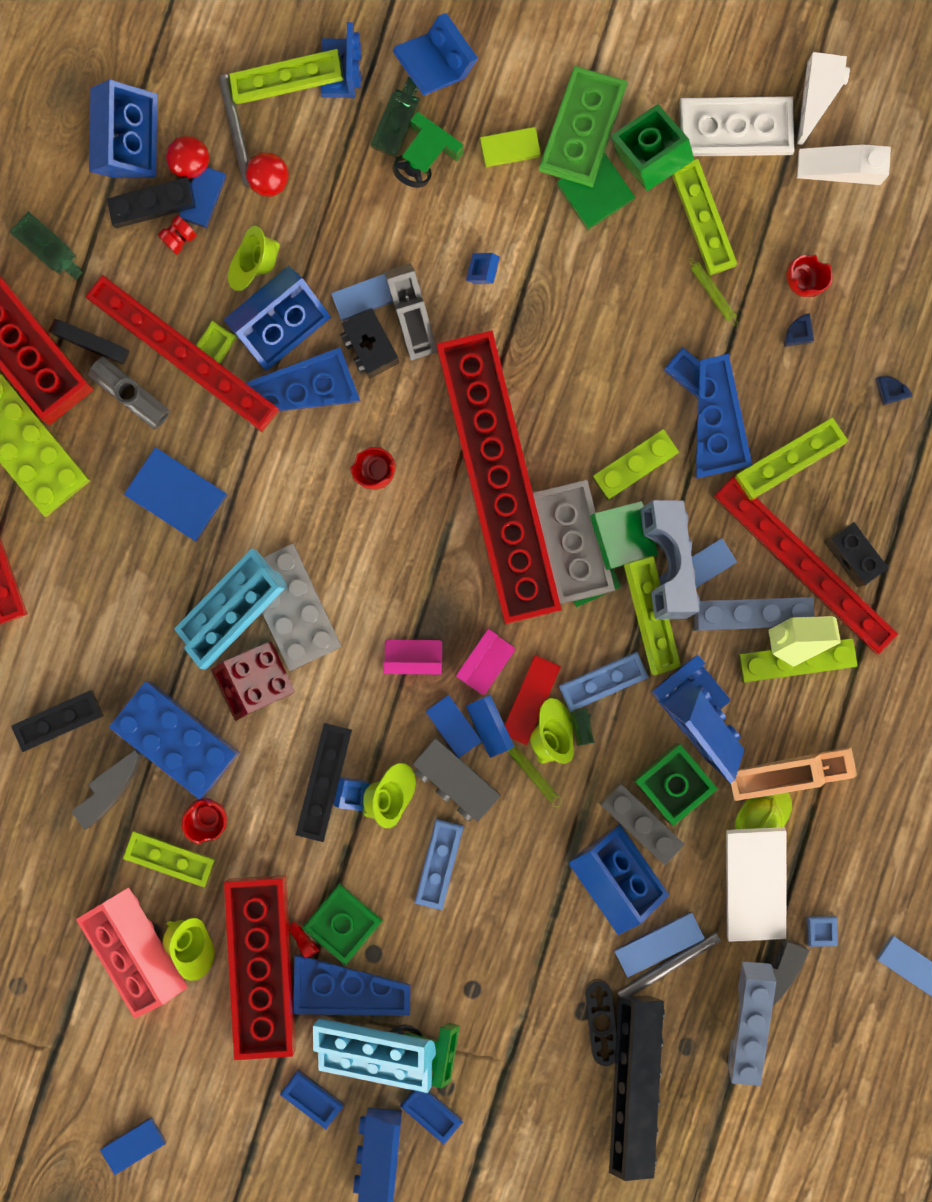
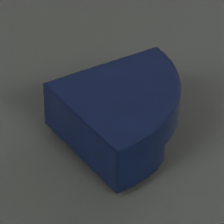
[784,313,814,347]
[875,376,913,406]

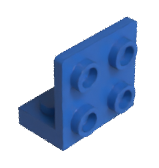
[393,13,478,95]
[321,22,361,98]
[650,655,730,735]

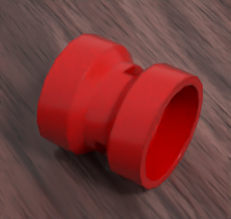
[157,215,197,255]

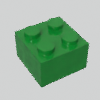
[611,104,694,191]
[632,743,718,826]

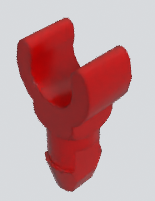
[289,922,320,958]

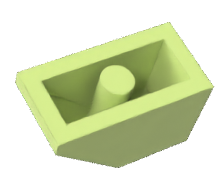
[768,616,841,667]

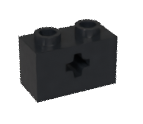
[340,308,399,379]
[824,522,889,587]

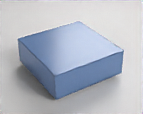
[806,916,838,947]

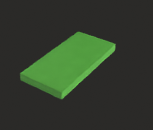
[539,66,628,187]

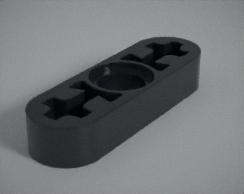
[48,319,130,365]
[585,979,617,1066]

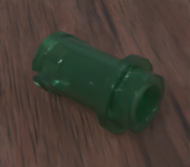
[569,709,595,746]

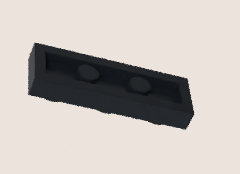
[107,177,196,228]
[11,690,104,752]

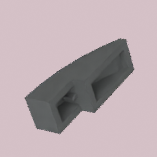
[384,263,437,360]
[71,749,143,830]
[761,939,810,1006]

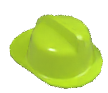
[228,226,280,291]
[530,698,574,764]
[362,763,416,828]
[735,792,792,830]
[162,917,215,981]

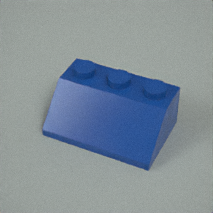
[89,80,157,178]
[223,265,331,371]
[661,680,744,784]
[568,824,669,935]
[353,1107,402,1202]

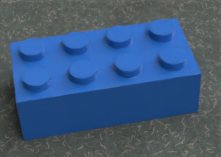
[109,681,240,800]

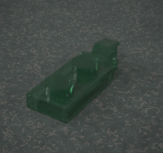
[371,77,420,158]
[10,211,83,280]

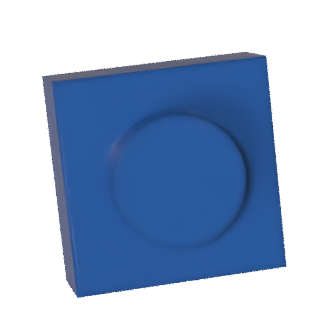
[466,253,500,284]
[333,777,370,811]

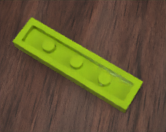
[229,49,344,105]
[672,159,737,276]
[735,417,848,501]
[624,556,681,675]
[738,638,857,683]

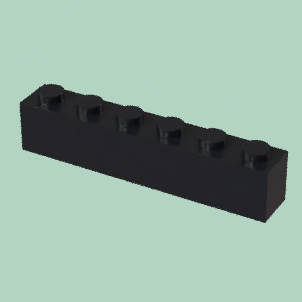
[609,995,665,1181]

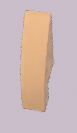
[731,747,857,801]

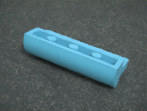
[174,549,287,669]
[313,1019,436,1093]

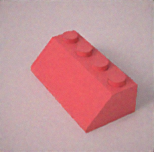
[76,887,188,1019]

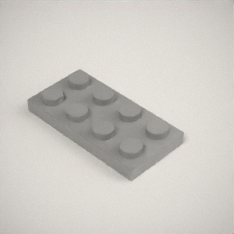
[533,480,615,604]
[262,544,342,671]

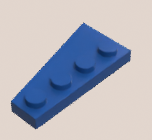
[246,348,361,411]
[695,354,752,479]
[294,954,411,1016]

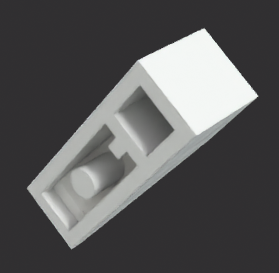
[797,52,850,145]
[797,144,891,185]

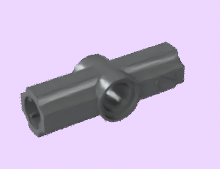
[88,357,171,430]

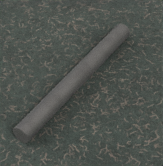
[218,74,249,187]
[617,932,721,996]

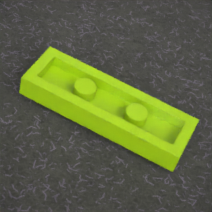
[592,429,679,500]
[123,831,216,888]

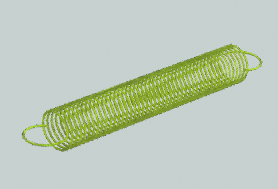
[689,258,738,326]
[507,745,562,807]

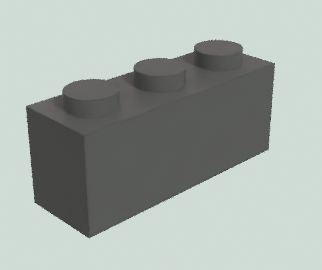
[412,738,501,822]
[599,782,685,865]

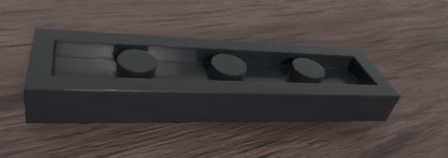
[296,723,352,842]

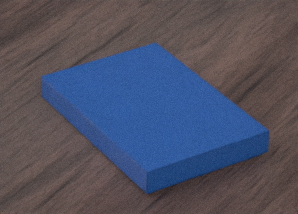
[124,447,228,542]

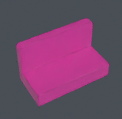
[456,629,515,695]
[384,640,442,675]

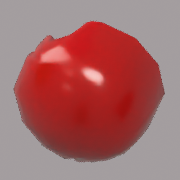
[166,136,209,179]
[245,152,289,197]
[786,255,833,298]
[350,447,396,490]
[181,798,227,844]

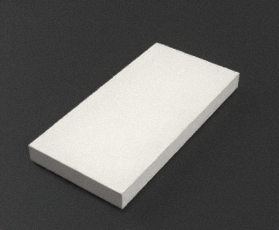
[679,96,794,156]
[726,827,786,942]

